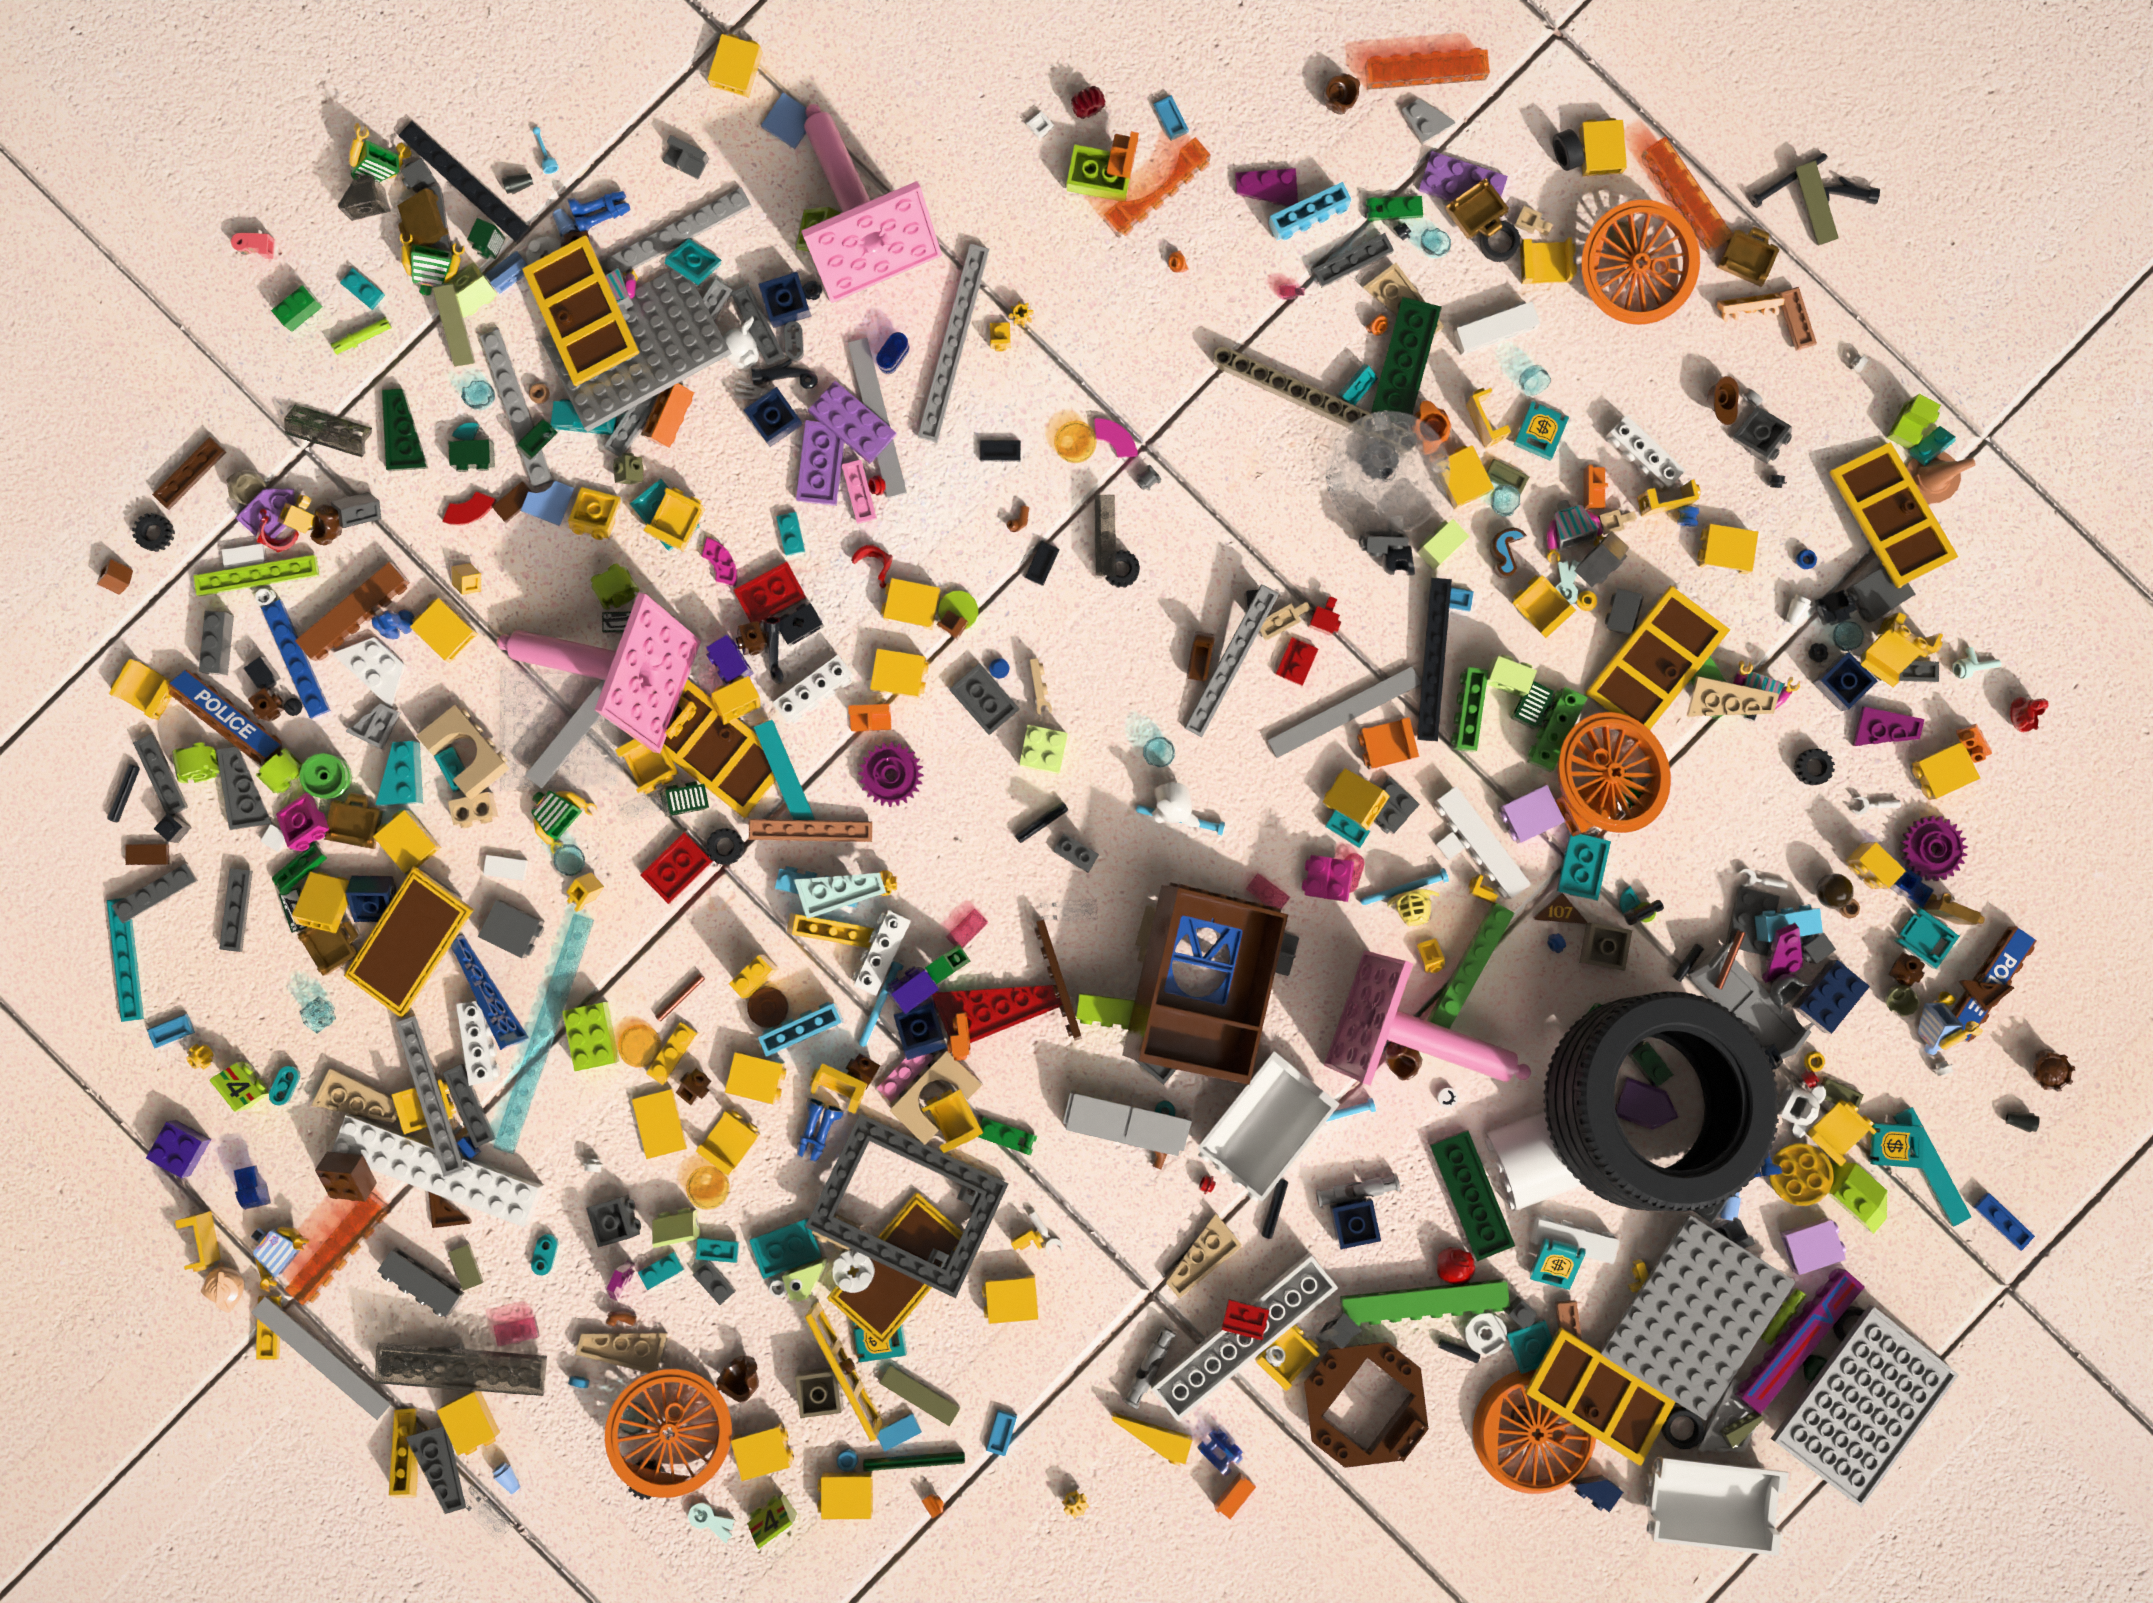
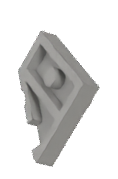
[1401,99,1456,145]
[346,703,401,749]

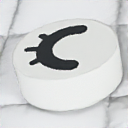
[1437,1087,1459,1108]

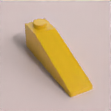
[786,913,874,948]
[389,1409,418,1498]
[1111,1412,1193,1466]

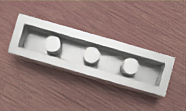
[1453,301,1541,356]
[1529,1215,1620,1265]

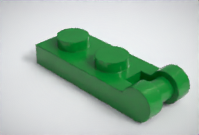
[1366,196,1424,221]
[272,842,327,895]
[978,1117,1038,1156]

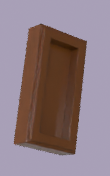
[492,481,533,523]
[125,844,169,865]

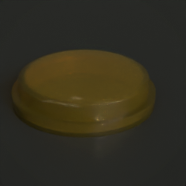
[1054,421,1097,463]
[618,1024,662,1068]
[686,1166,730,1210]

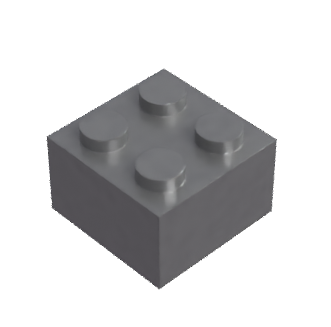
[1574,531,1630,587]

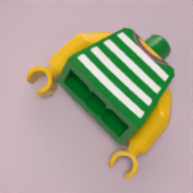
[349,123,411,184]
[400,233,465,296]
[531,791,597,854]

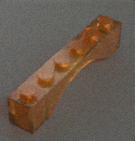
[1103,137,1211,238]

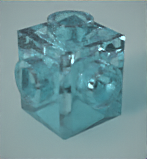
[299,996,336,1034]

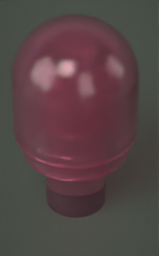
[1276,283,1305,300]

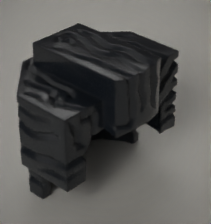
[1815,590,1857,626]

